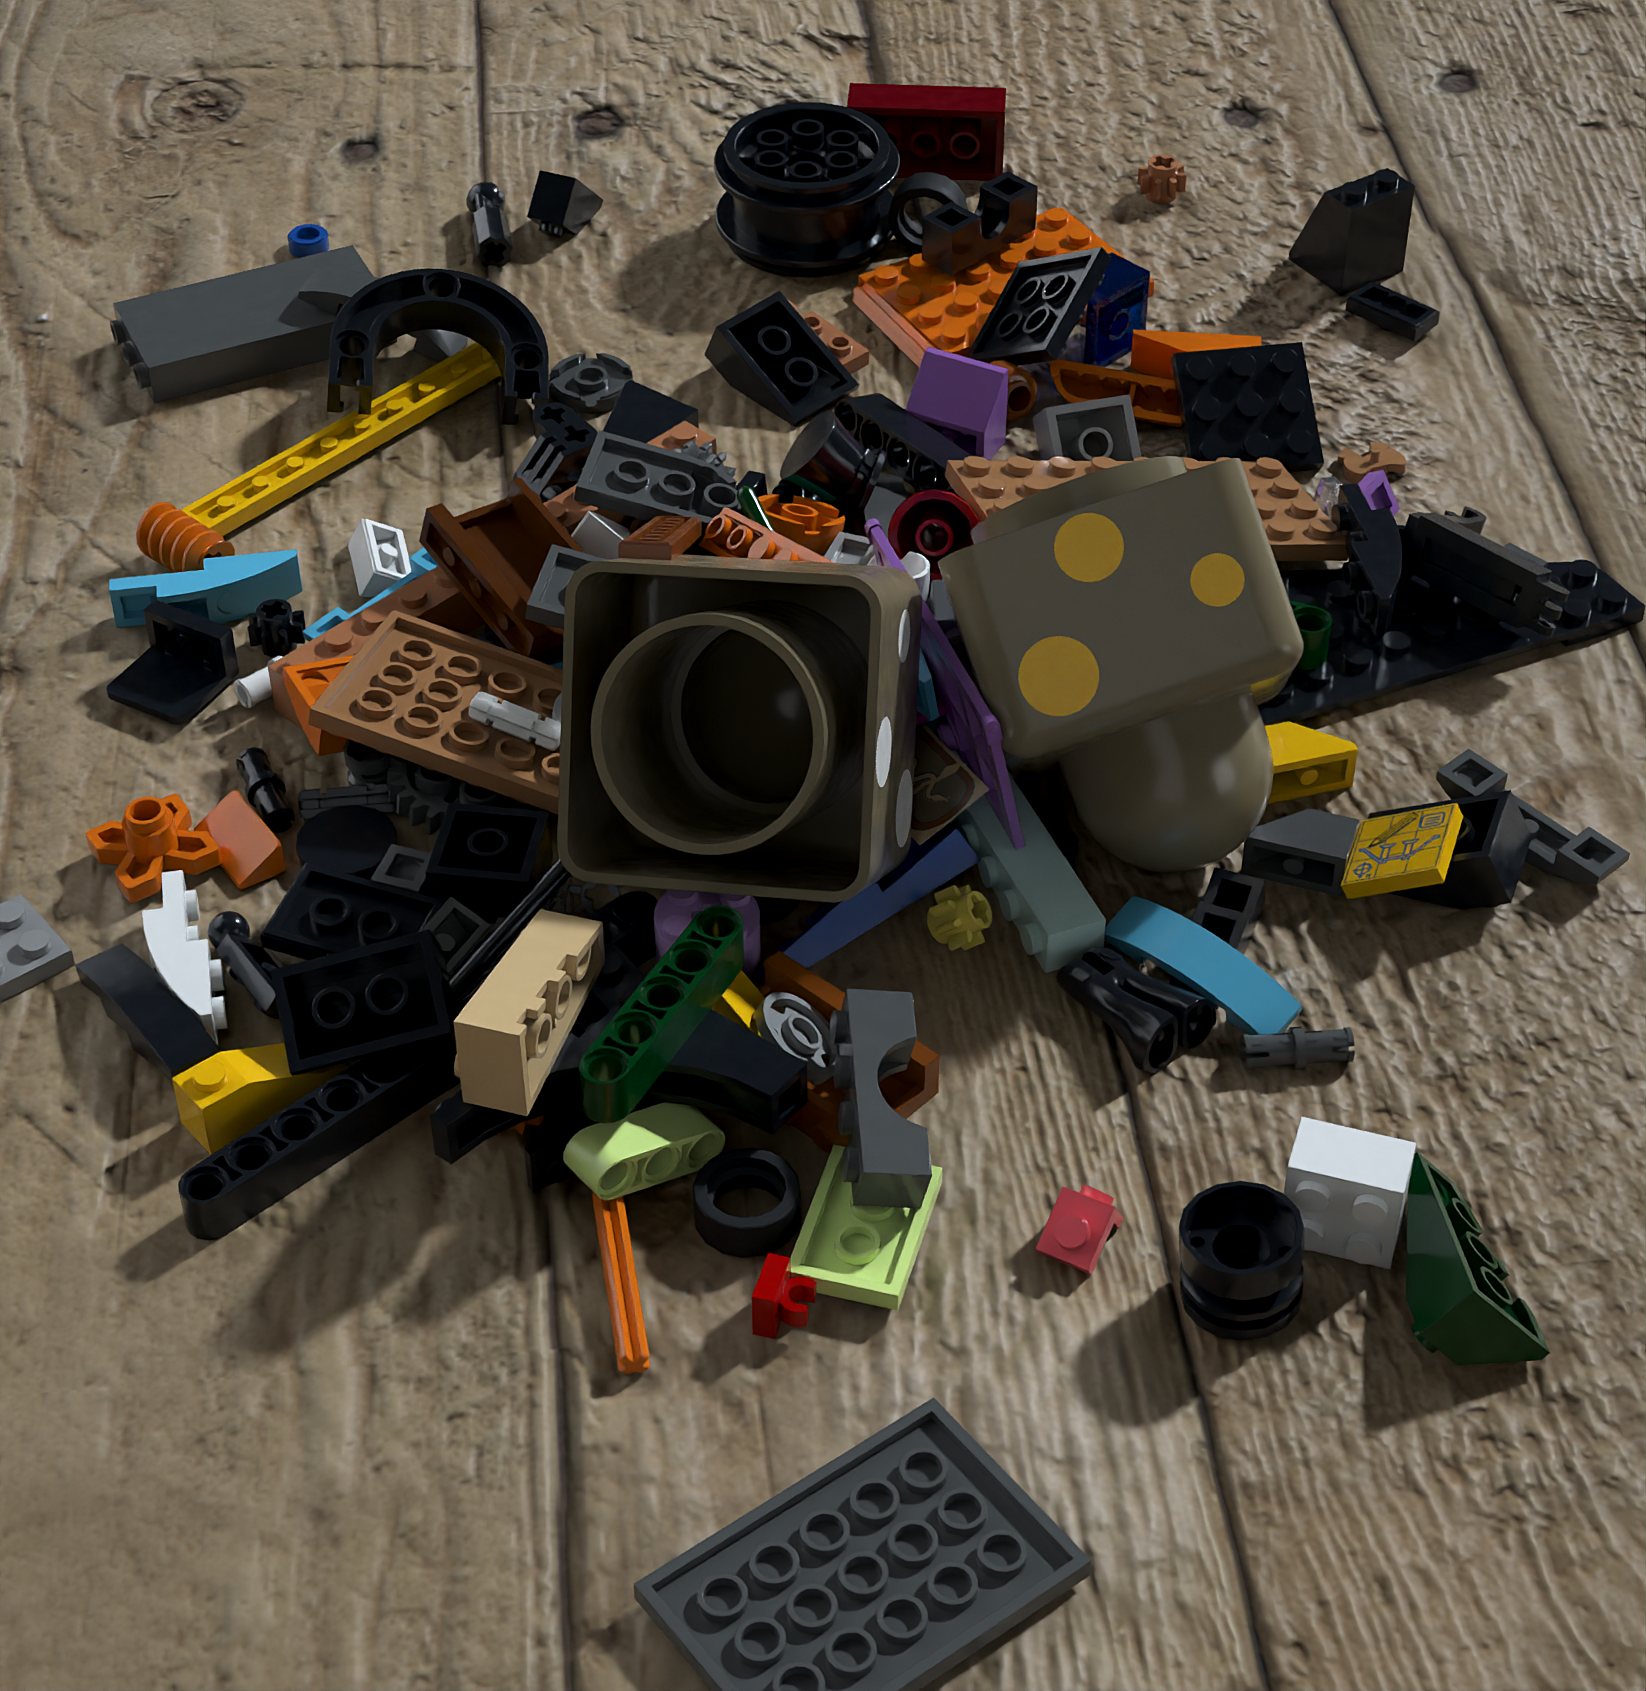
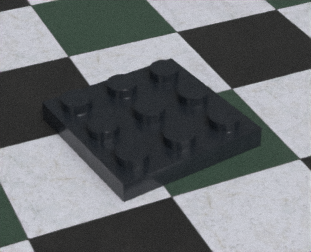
[966,247,1112,366]
[1171,342,1324,473]

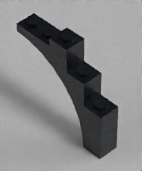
[430,1006,808,1165]

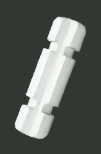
[468,692,561,750]

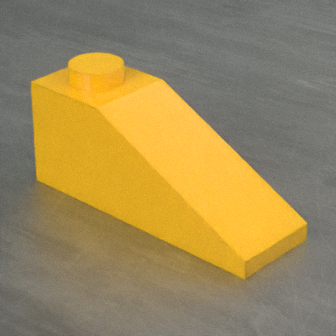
[172,1043,348,1154]

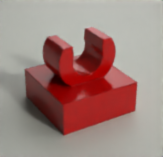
[752,1253,816,1339]

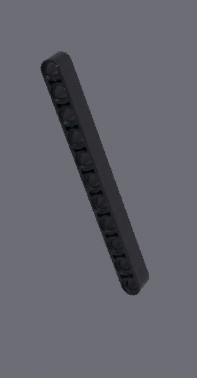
[178,891,658,1240]

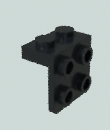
[106,600,239,725]

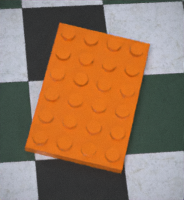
[858,207,1154,357]

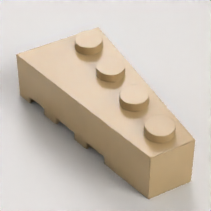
[453,909,605,1116]

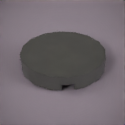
[549,353,634,414]

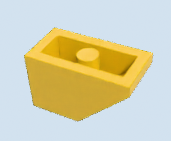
[1265,721,1358,804]

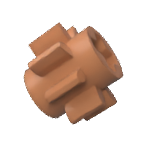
[1137,154,1187,204]

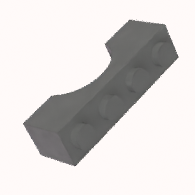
[830,989,932,1208]

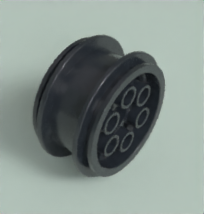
[714,102,900,277]

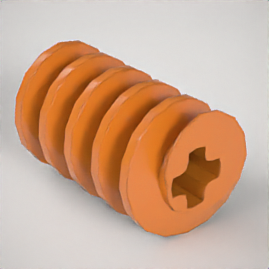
[136,502,235,573]

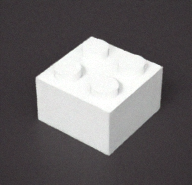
[1284,1117,1416,1269]

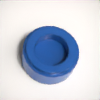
[288,224,329,258]

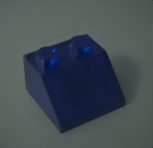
[1079,252,1150,367]

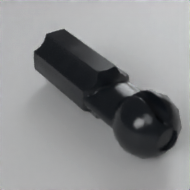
[466,181,513,268]

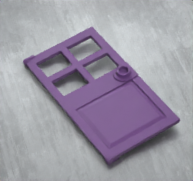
[865,519,1025,850]

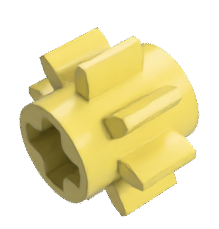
[927,885,992,951]

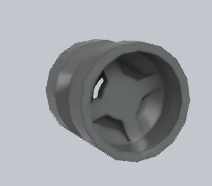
[344,739,391,790]

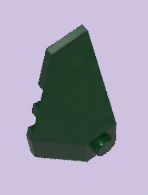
[1406,1152,1550,1365]

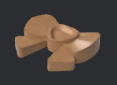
[1337,442,1406,483]

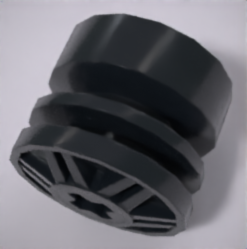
[1179,1181,1305,1341]

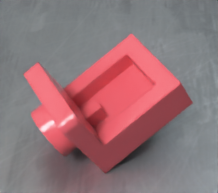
[1036,1185,1123,1275]

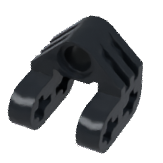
[513,402,598,503]

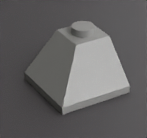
[1033,394,1141,461]

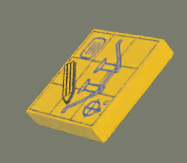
[1341,803,1463,899]

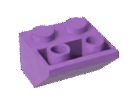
[905,347,1009,460]

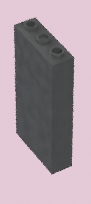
[110,245,397,403]

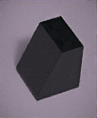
[1288,168,1415,296]

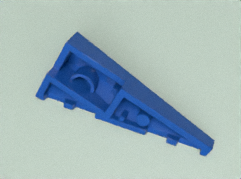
[752,828,981,986]

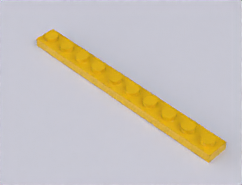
[181,342,501,537]

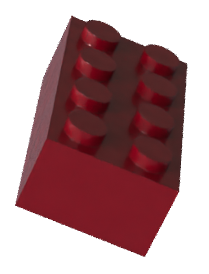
[847,83,1006,181]

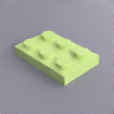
[791,1145,942,1311]

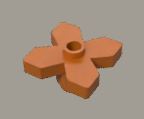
[86,794,222,903]

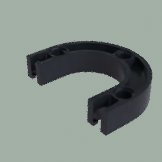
[327,268,549,425]

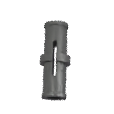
[1240,1026,1355,1070]

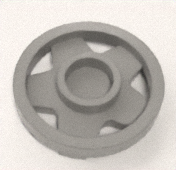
[752,992,840,1084]

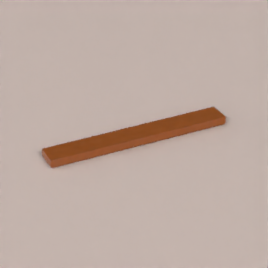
[618,515,702,560]

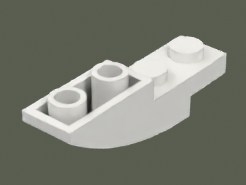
[142,870,227,1046]

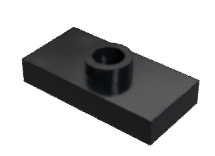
[1345,281,1440,342]

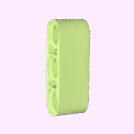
[563,1102,725,1201]

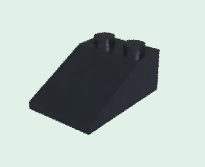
[704,291,859,427]
[1368,790,1532,910]

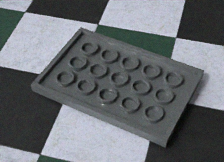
[634,1397,1091,1691]

